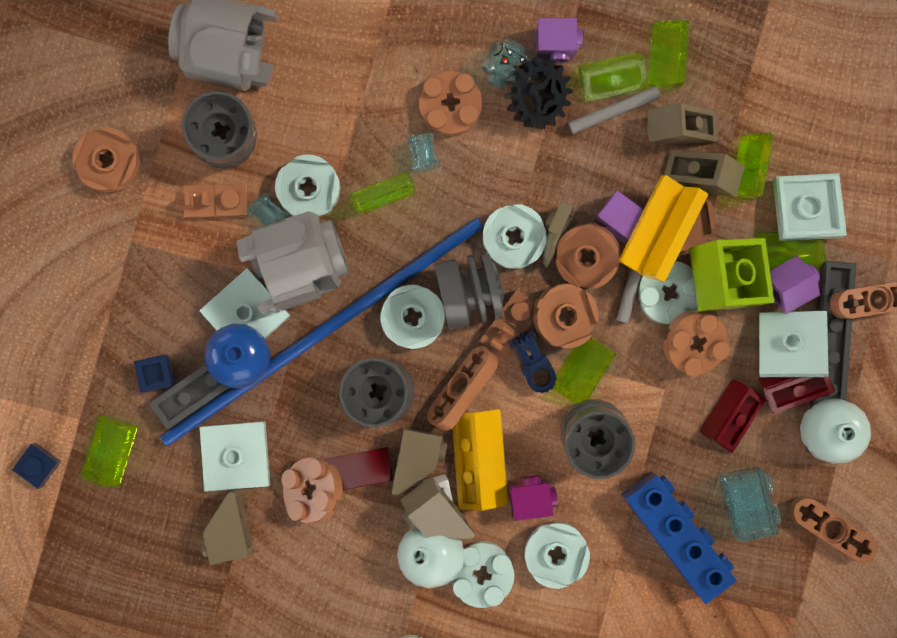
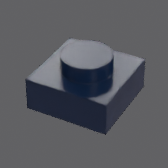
[134,354,175,393]
[12,443,61,489]

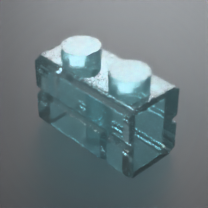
[719,467,782,542]

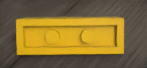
[619,175,709,282]
[452,409,508,511]

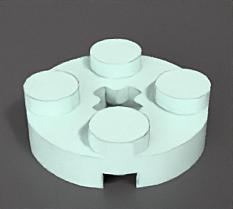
[275,155,341,217]
[483,204,547,269]
[637,261,698,324]
[380,285,445,349]
[524,521,590,589]
[451,541,514,608]

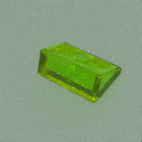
[648,20,689,89]
[578,52,648,102]
[734,132,774,201]
[350,172,416,216]
[755,232,826,271]
[553,337,616,404]
[81,414,137,487]

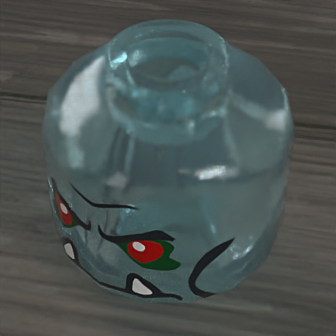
[482,38,529,89]

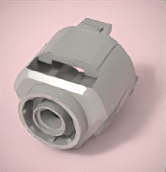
[168,0,279,91]
[236,211,350,315]

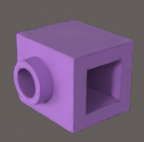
[535,18,583,63]
[594,190,643,243]
[770,256,820,314]

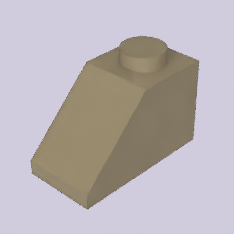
[647,103,718,145]
[664,150,745,197]
[391,427,448,495]
[400,476,475,539]
[200,489,254,565]

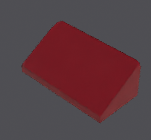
[759,372,835,414]
[699,380,766,454]
[324,447,393,490]

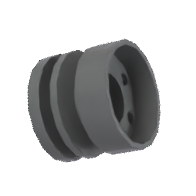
[182,91,257,169]
[434,252,504,330]
[339,358,415,428]
[561,399,635,479]

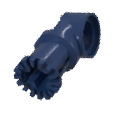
[508,330,557,393]

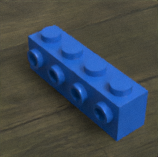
[621,472,737,604]

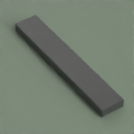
[806,261,857,452]

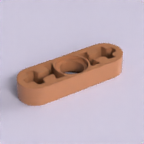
[830,281,897,319]
[427,346,498,431]
[789,496,877,563]

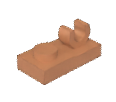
[183,183,250,219]
[479,289,534,360]

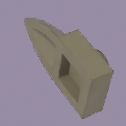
[544,201,574,268]

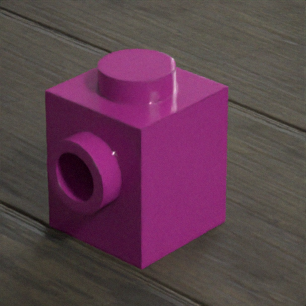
[509,475,558,521]

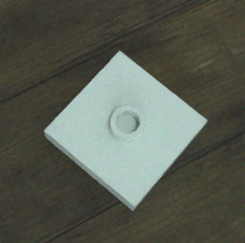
[773,173,847,241]
[199,268,291,339]
[759,311,829,377]
[200,421,271,492]

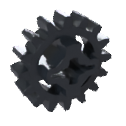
[504,58,573,129]

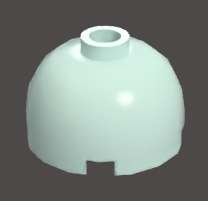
[800,398,871,464]
[397,528,465,588]

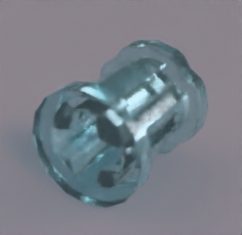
[407,133,440,172]
[247,193,291,225]

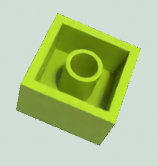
[689,238,774,312]

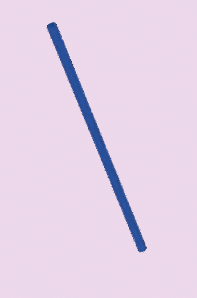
[161,217,484,446]

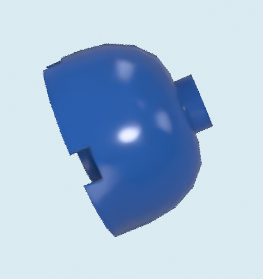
[204,323,271,388]

